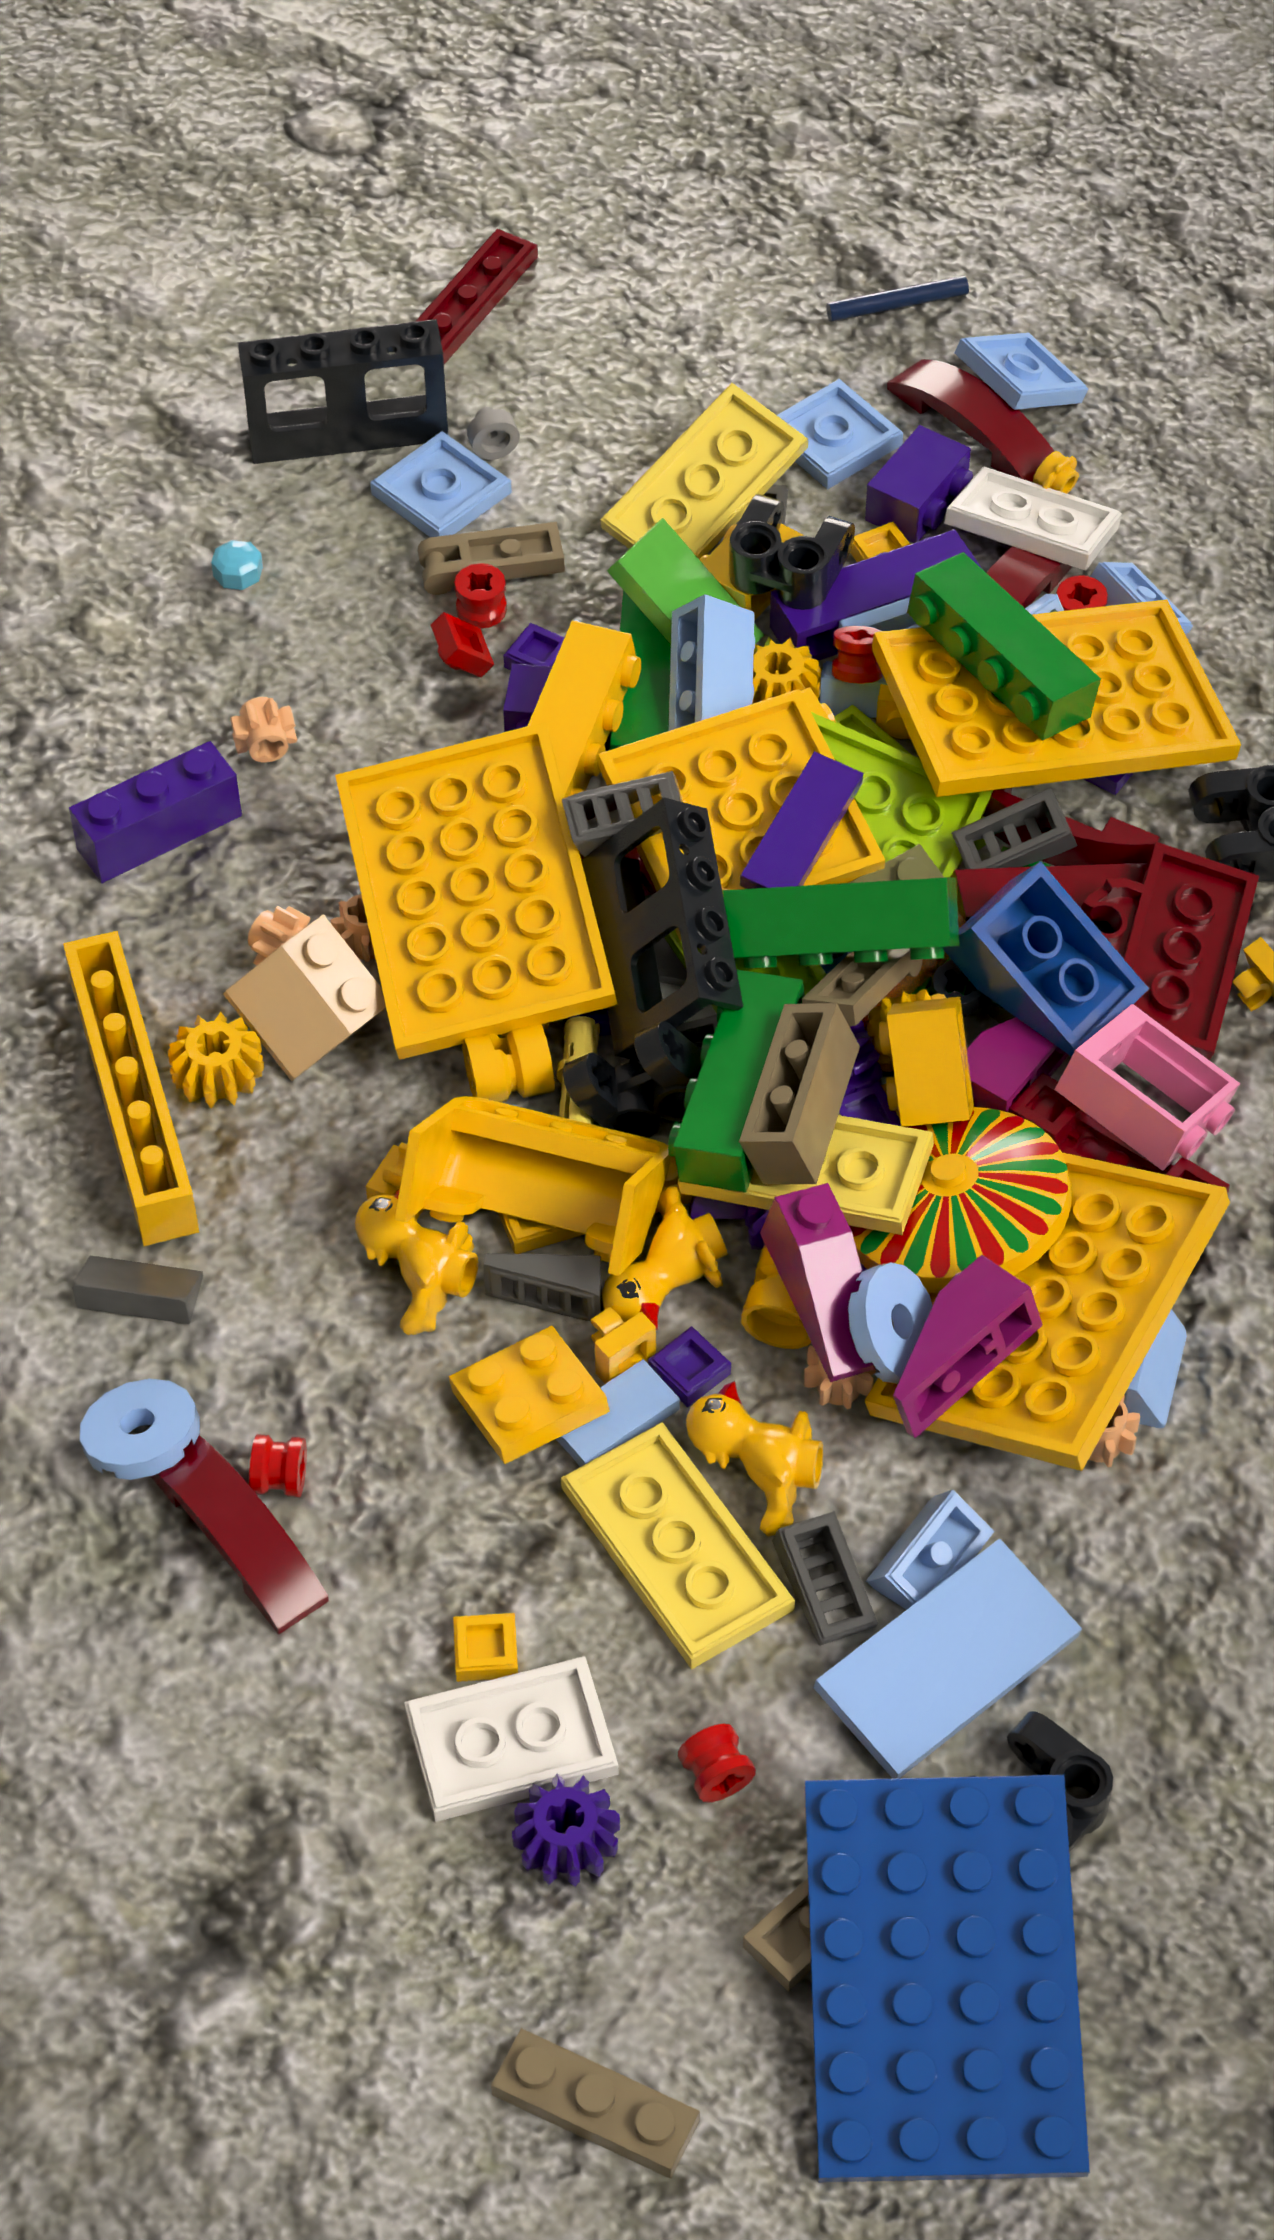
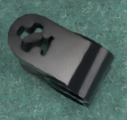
[729,494,855,610]
[1188,765,1274,882]
[563,1021,702,1138]
[968,1711,1113,1852]

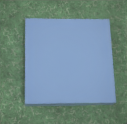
[954,333,1088,410]
[777,379,903,490]
[370,431,512,537]

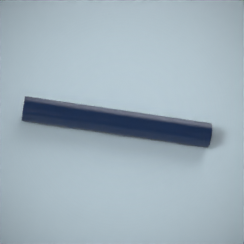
[826,275,969,322]

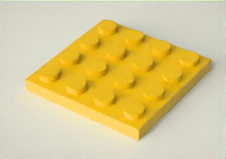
[598,689,885,940]

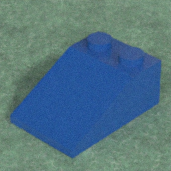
[944,861,1149,1057]

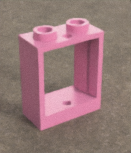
[1054,1004,1240,1171]

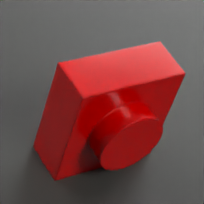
[430,612,495,678]

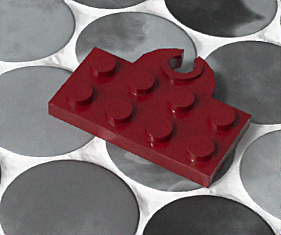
[1081,842,1259,1061]

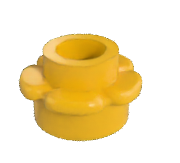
[1033,451,1079,494]

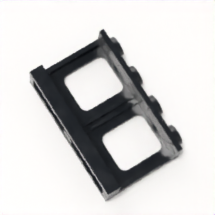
[237,319,448,464]
[582,797,743,1061]

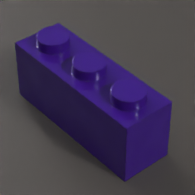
[69,741,242,883]

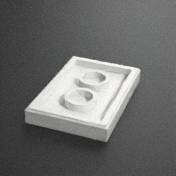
[944,467,1122,571]
[404,1656,619,1822]

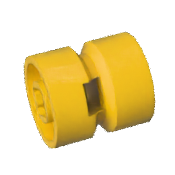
[462,1024,555,1103]
[741,1245,811,1349]

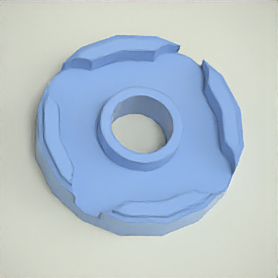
[848,1262,933,1384]
[80,1379,200,1480]

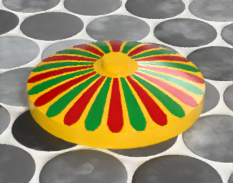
[849,1107,1072,1293]

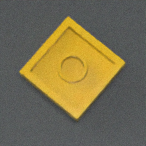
[448,1325,610,1464]

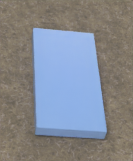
[813,1538,1082,1779]

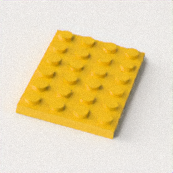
[872,599,1241,797]
[335,722,617,1060]
[865,1153,1230,1471]

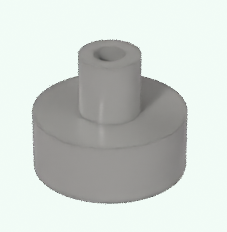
[467,407,520,460]

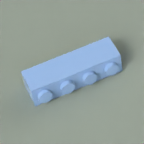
[669,594,755,731]

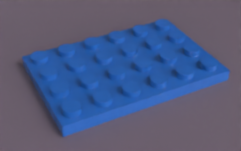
[804,1775,1090,2183]

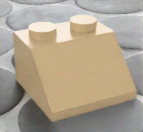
[223,914,386,1081]

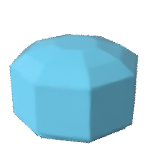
[211,540,263,590]

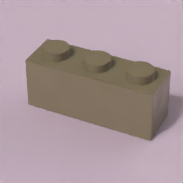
[739,1003,860,1184]

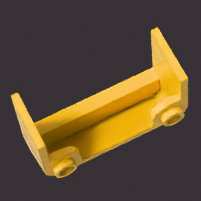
[395,1096,671,1276]

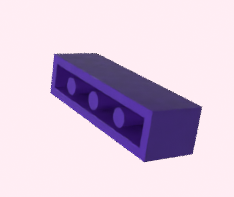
[770,529,981,661]

